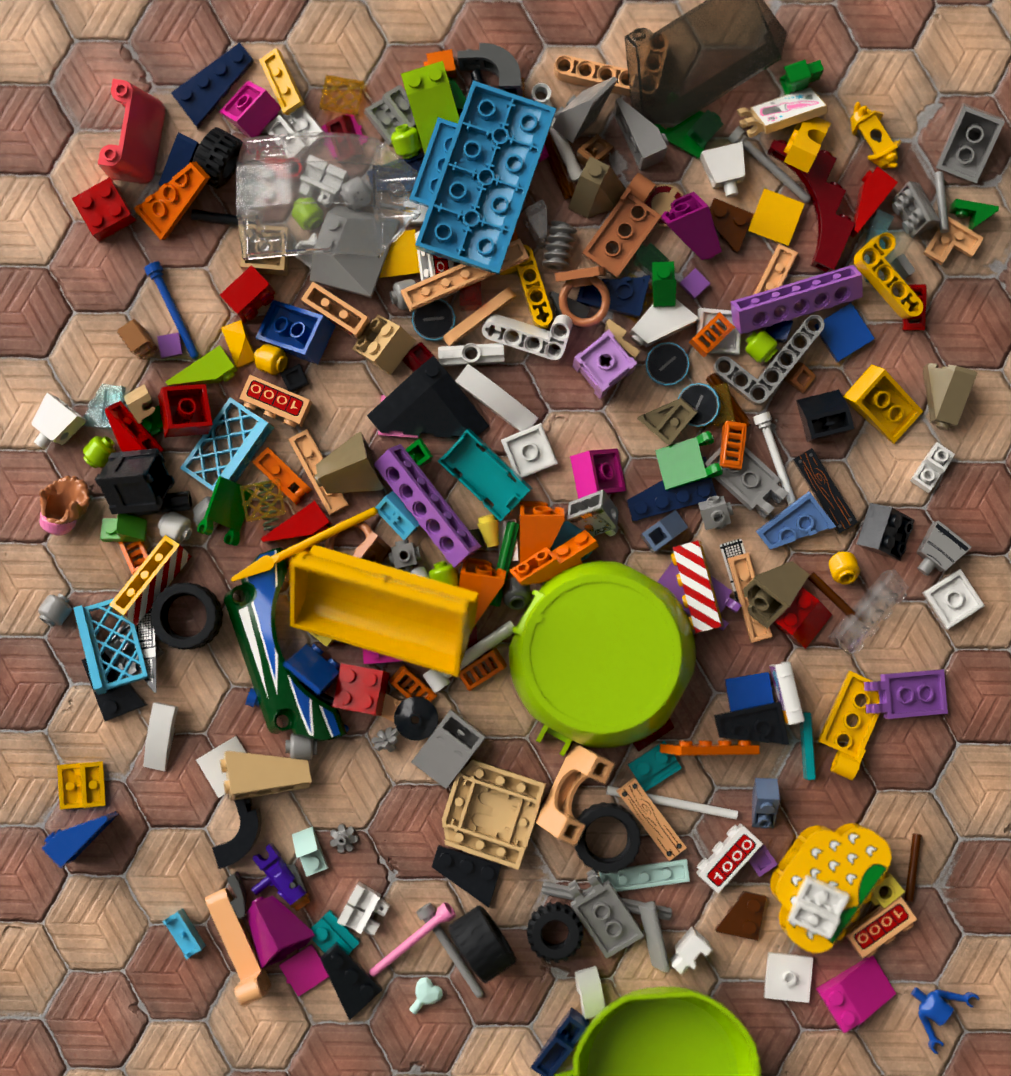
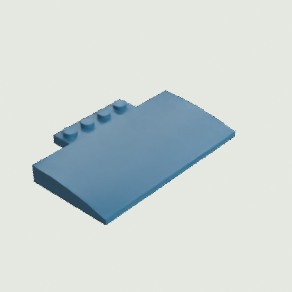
[409,81,556,274]

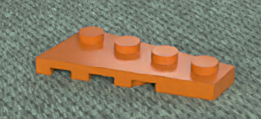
[133,162,210,240]

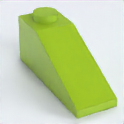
[165,345,238,387]

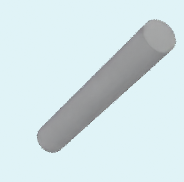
[934,171,949,233]

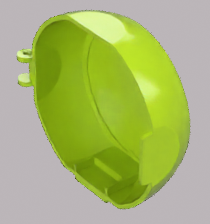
[509,561,696,757]
[554,987,760,1076]

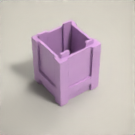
[572,330,637,399]

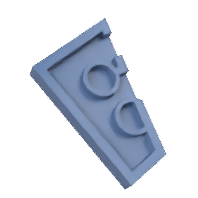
[756,491,836,549]

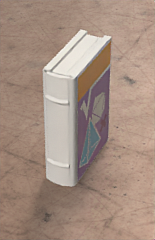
[769,662,805,725]

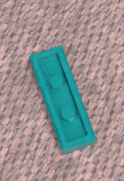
[800,712,816,780]

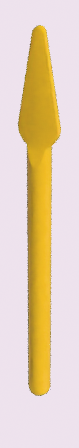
[231,507,378,582]

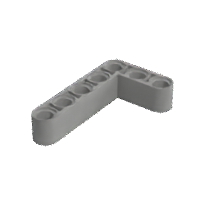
[713,315,824,405]

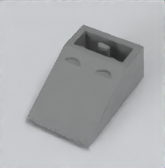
[892,181,940,238]
[411,709,486,789]

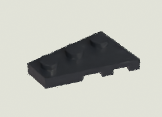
[432,845,502,908]
[320,942,382,1021]

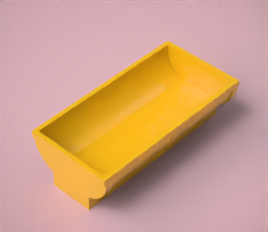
[290,545,478,677]

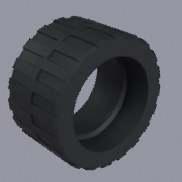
[150,583,223,649]
[574,802,641,874]
[448,905,516,983]

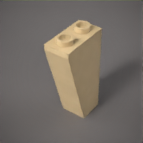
[220,751,312,801]

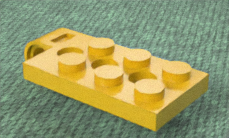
[818,671,880,781]

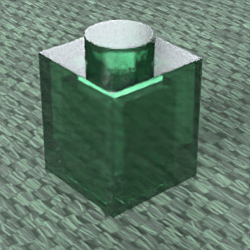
[687,110,724,149]
[634,242,670,279]

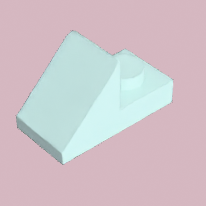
[292,826,328,877]

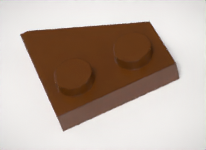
[709,198,754,254]
[715,891,766,941]

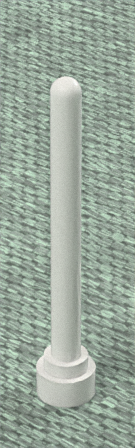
[753,411,796,506]

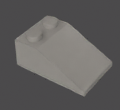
[552,76,618,143]
[613,98,669,171]
[936,103,1005,183]

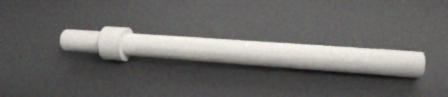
[606,786,738,819]

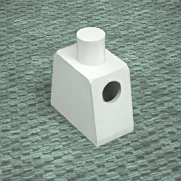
[700,142,745,197]
[32,393,87,449]

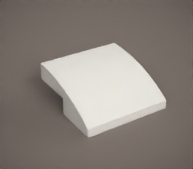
[265,105,327,159]
[196,736,247,798]
[788,875,849,939]

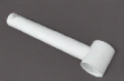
[531,83,583,182]
[422,620,514,693]

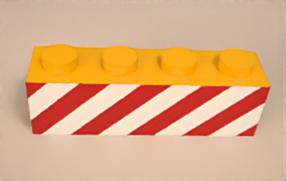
[109,535,192,626]
[671,540,724,633]

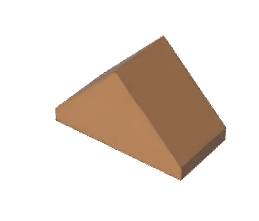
[576,134,614,167]

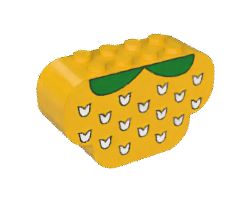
[770,823,891,953]

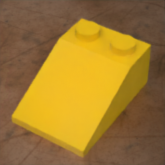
[843,365,923,444]

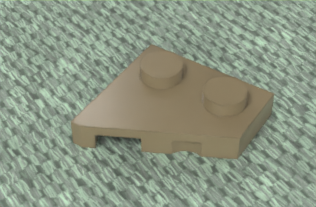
[637,398,698,446]

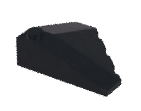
[367,356,489,439]

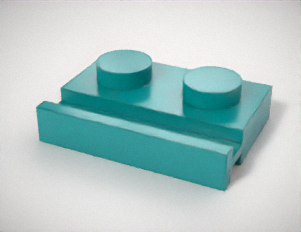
[627,741,682,792]
[310,910,361,953]

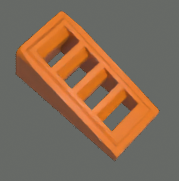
[689,312,735,357]
[720,421,747,470]
[118,541,149,575]
[459,648,507,691]
[389,664,437,702]

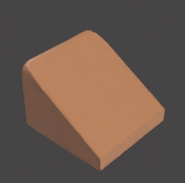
[784,361,816,393]

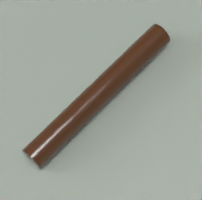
[808,572,861,624]
[904,833,922,901]

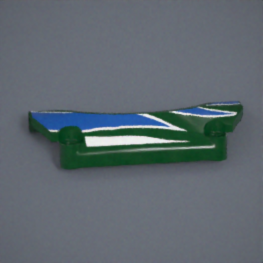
[224,547,347,742]

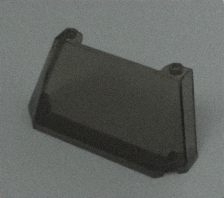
[625,0,787,128]

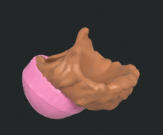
[39,476,91,536]

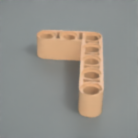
[554,33,668,100]
[205,888,271,1007]

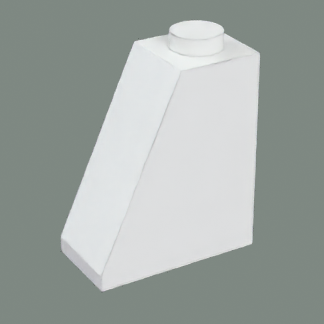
[630,299,699,347]

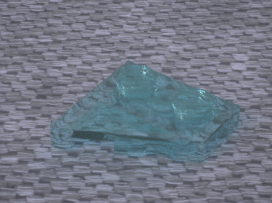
[83,384,126,429]

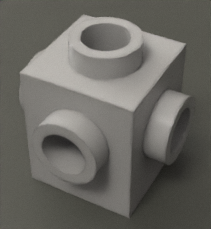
[698,496,734,530]
[388,540,421,572]

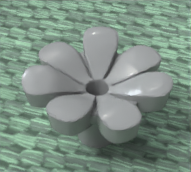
[371,727,399,752]
[330,824,359,853]

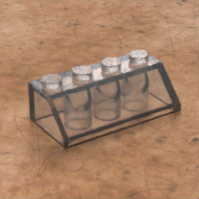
[828,569,909,655]

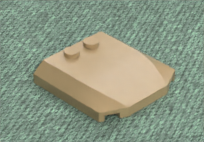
[442,759,547,870]

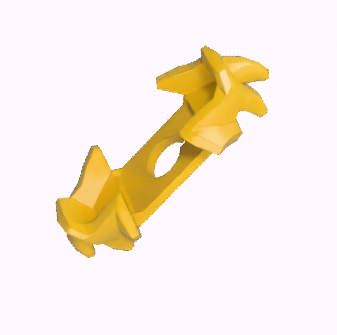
[850,102,901,169]

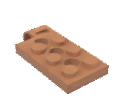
[582,172,662,279]

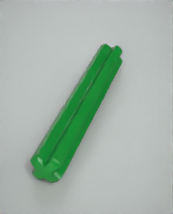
[490,521,520,607]

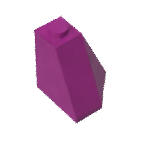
[661,192,722,260]
[246,896,315,969]

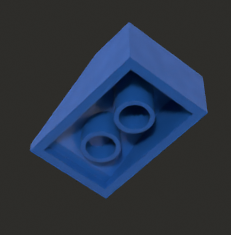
[255,300,336,364]
[284,644,341,694]
[42,811,119,868]

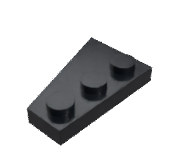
[82,652,148,721]
[714,701,789,745]

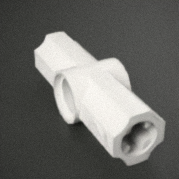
[438,343,505,366]

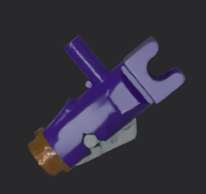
[251,843,311,911]

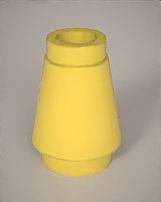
[477,514,499,547]

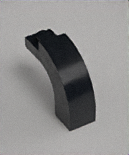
[212,797,262,869]

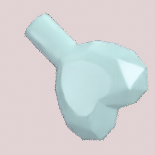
[409,977,443,1015]

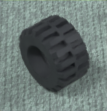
[193,127,243,189]
[527,902,584,963]

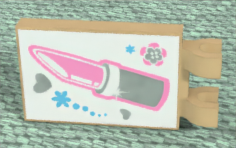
[737,87,828,138]

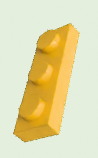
[259,48,304,116]

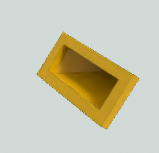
[221,320,255,368]

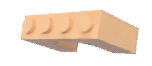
[535,742,614,846]

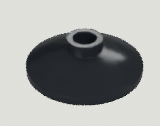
[394,696,438,741]

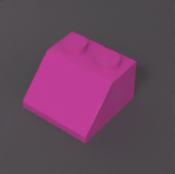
[219,80,281,139]
[570,448,626,499]

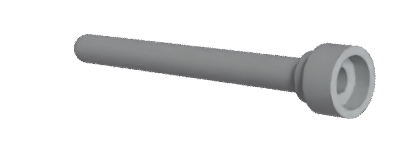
[728,126,811,203]
[416,903,484,998]

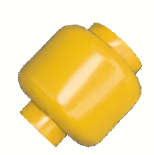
[254,344,288,375]
[828,552,860,585]

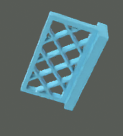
[180,397,274,491]
[73,599,149,695]

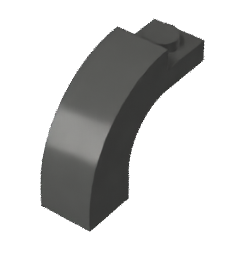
[457,43,523,97]

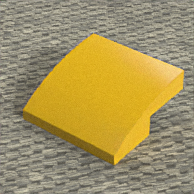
[748,188,805,246]
[379,229,420,278]
[57,761,106,810]

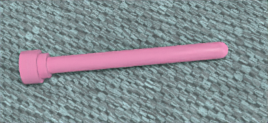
[369,902,456,977]

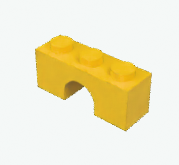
[784,117,831,173]

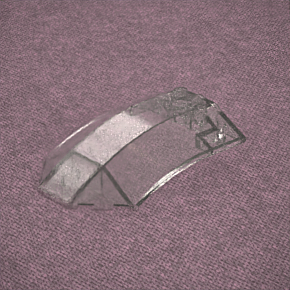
[236,132,421,260]

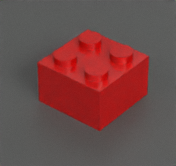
[72,177,136,242]
[220,265,276,322]
[158,384,213,438]
[333,663,390,716]

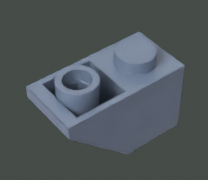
[640,510,688,553]
[752,778,780,828]

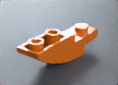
[509,530,599,585]

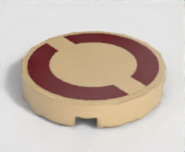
[645,184,683,228]

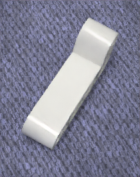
[482,314,573,360]

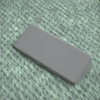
[639,901,670,973]

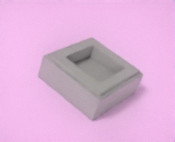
[892,253,915,280]

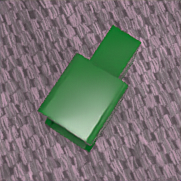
[779,60,824,95]

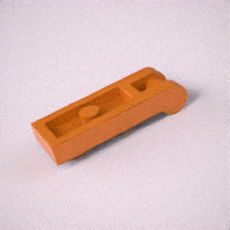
[252,447,312,505]

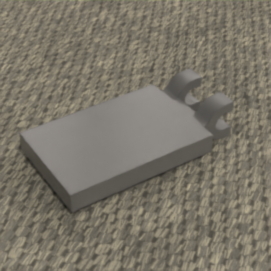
[704,439,788,519]
[568,870,644,959]

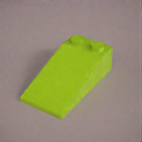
[401,61,459,154]

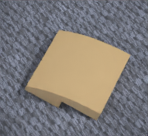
[604,319,640,361]

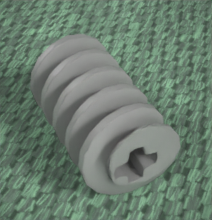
[542,221,577,270]

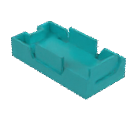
[438,429,533,522]

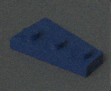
[577,275,651,318]

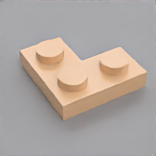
[923,216,984,265]

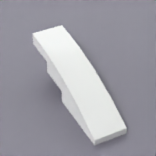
[455,364,539,432]

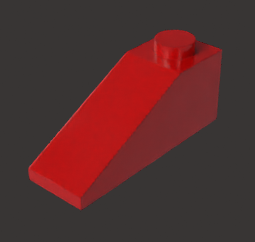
[850,166,898,238]
[104,401,164,453]
[260,500,332,543]

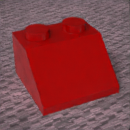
[773,587,833,649]

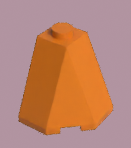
[520,501,565,563]
[459,558,506,625]

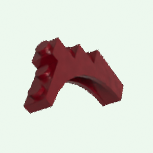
[767,140,855,273]

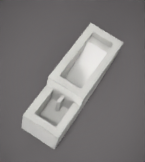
[143,702,178,771]

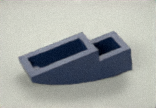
[531,1007,590,1076]

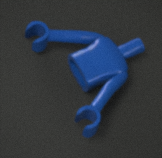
[911,987,979,1054]

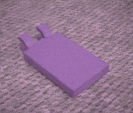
[658,561,742,631]
[864,669,948,719]

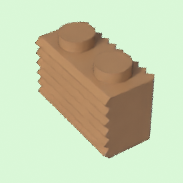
[117,319,158,360]

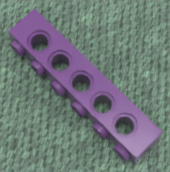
[730,265,863,334]
[373,444,481,568]

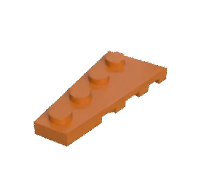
[660,740,760,755]

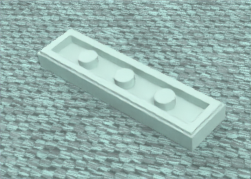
[599,859,690,892]

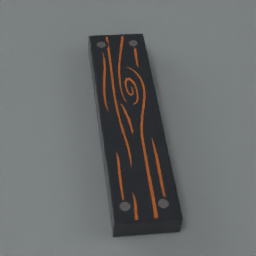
[793,448,858,534]

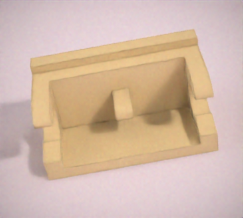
[124,384,155,424]

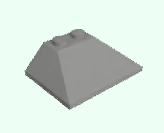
[310,204,399,298]

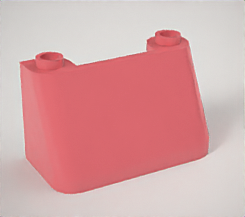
[98,79,165,184]

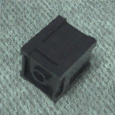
[95,448,175,515]

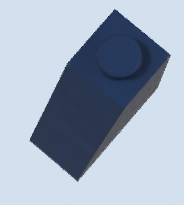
[158,132,199,187]

